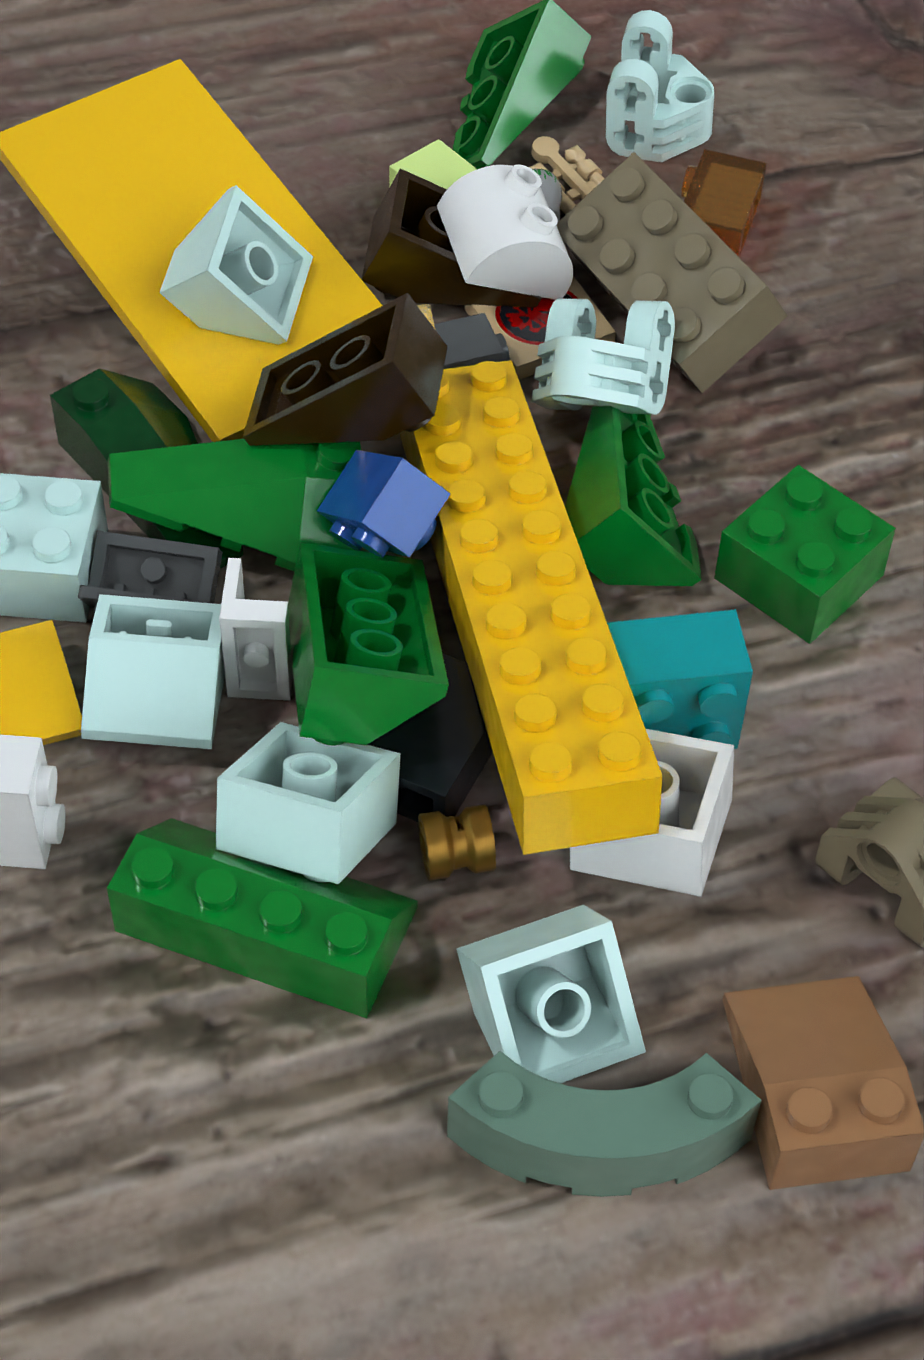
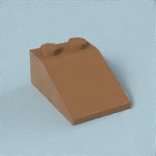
[723,976,924,1190]

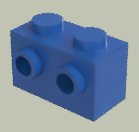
[317,450,451,558]

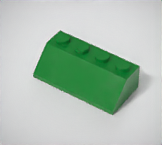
[288,542,449,746]
[107,818,418,1019]

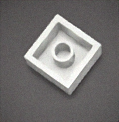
[570,729,734,896]

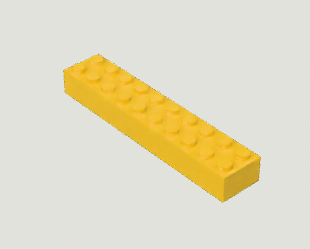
[399,360,663,855]

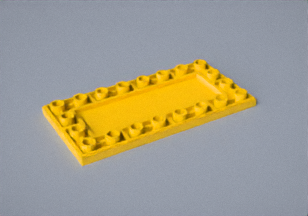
[0,59,383,442]

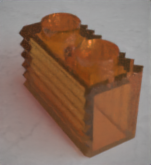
[681,149,767,258]

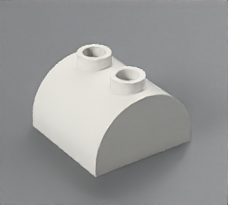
[437,164,573,300]

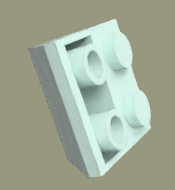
[81,594,225,749]

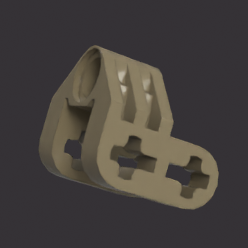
[815,777,924,948]

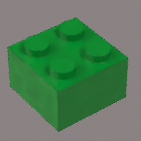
[714,465,896,644]

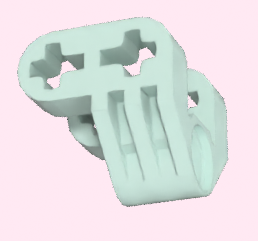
[606,10,714,162]
[531,298,675,415]

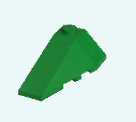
[453,0,592,169]
[565,405,702,586]
[108,439,361,571]

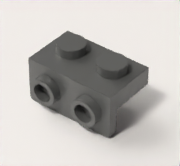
[78,531,223,616]

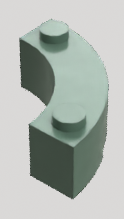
[447,1051,762,1197]

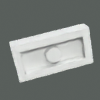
[219,558,293,700]

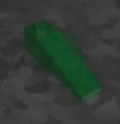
[50,368,244,569]

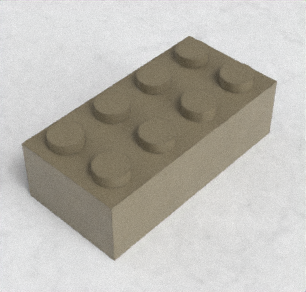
[556,152,788,393]

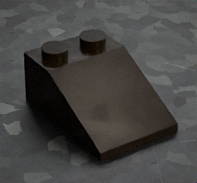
[362,168,542,307]
[243,293,448,446]

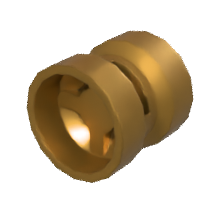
[418,805,496,881]

